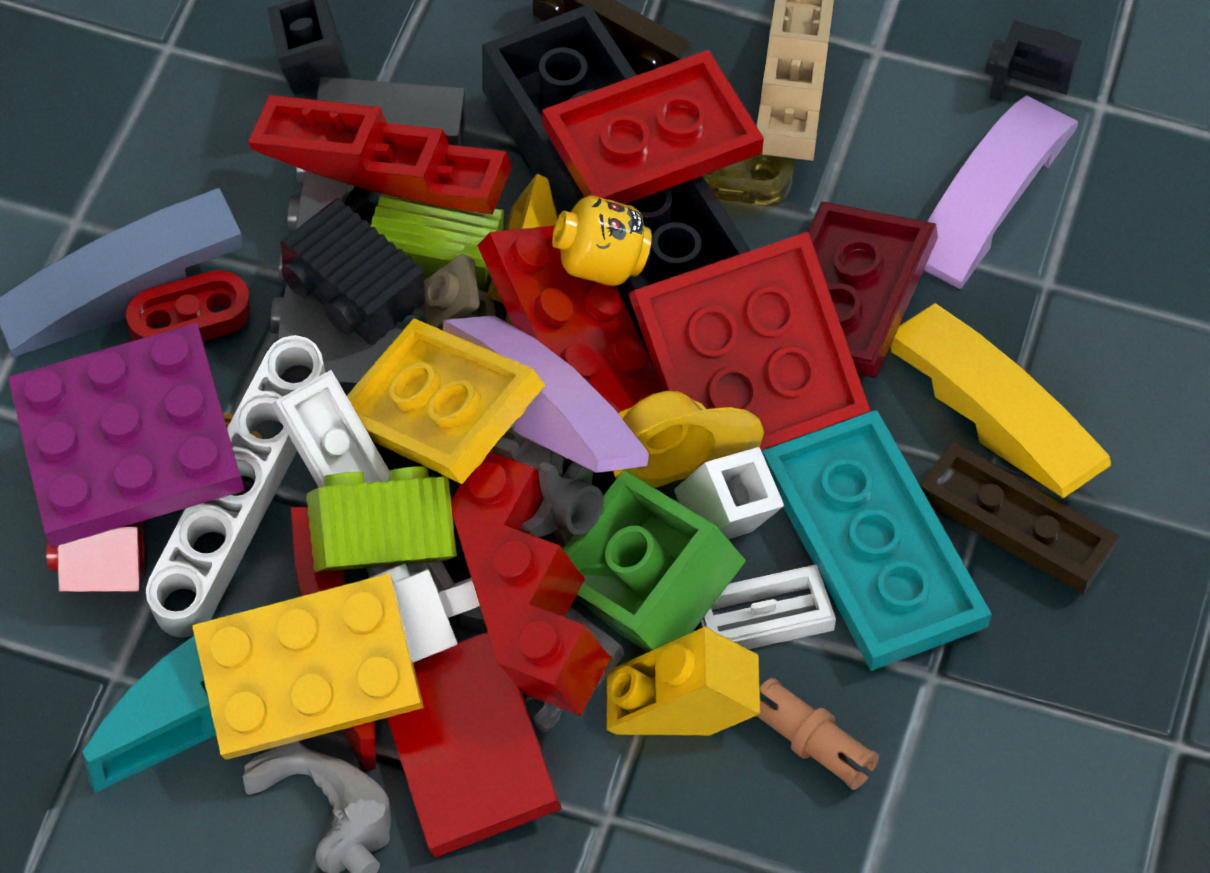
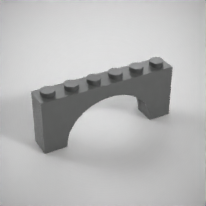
[263,77,465,396]

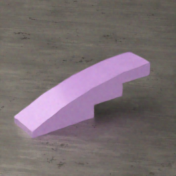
[443,315,649,473]

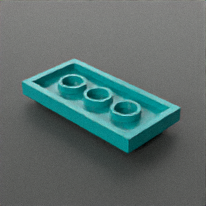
[762,410,992,671]

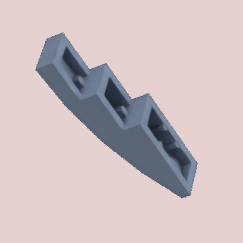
[0,187,243,358]

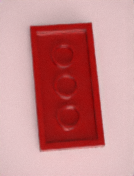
[477,225,662,413]

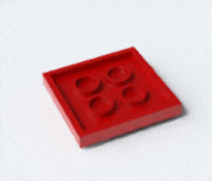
[628,232,870,450]

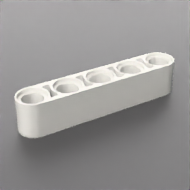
[146,335,326,638]

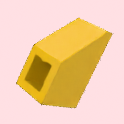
[606,626,760,736]

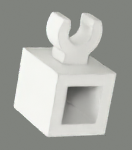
[368,562,480,662]

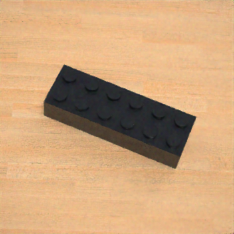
[482,4,751,354]

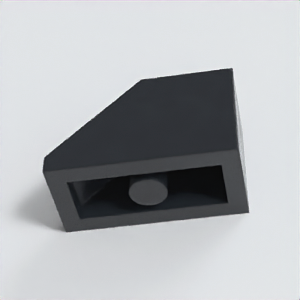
[267,0,351,95]

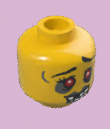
[552,196,652,286]

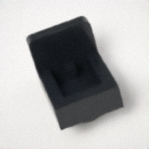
[985,20,1082,101]

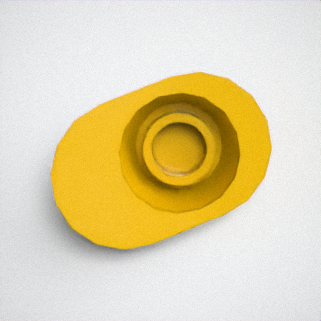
[613,391,764,488]

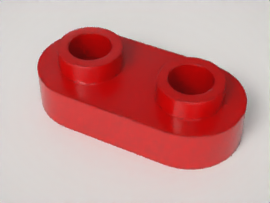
[126,270,251,342]

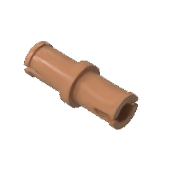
[754,678,879,790]

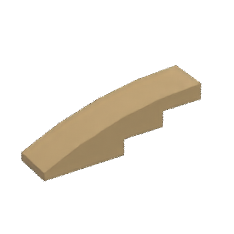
[757,0,834,161]

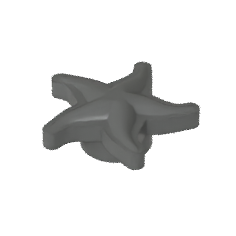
[520,461,603,549]

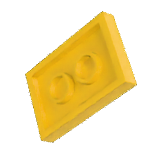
[347,318,545,484]
[192,573,424,760]

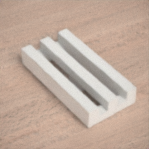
[698,564,836,650]

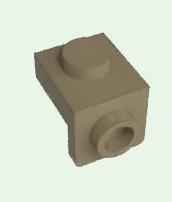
[424,254,496,330]

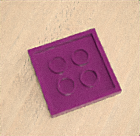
[8,323,245,548]

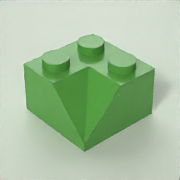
[563,470,746,652]

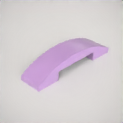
[924,95,1078,289]

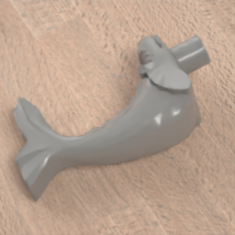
[242,741,391,873]

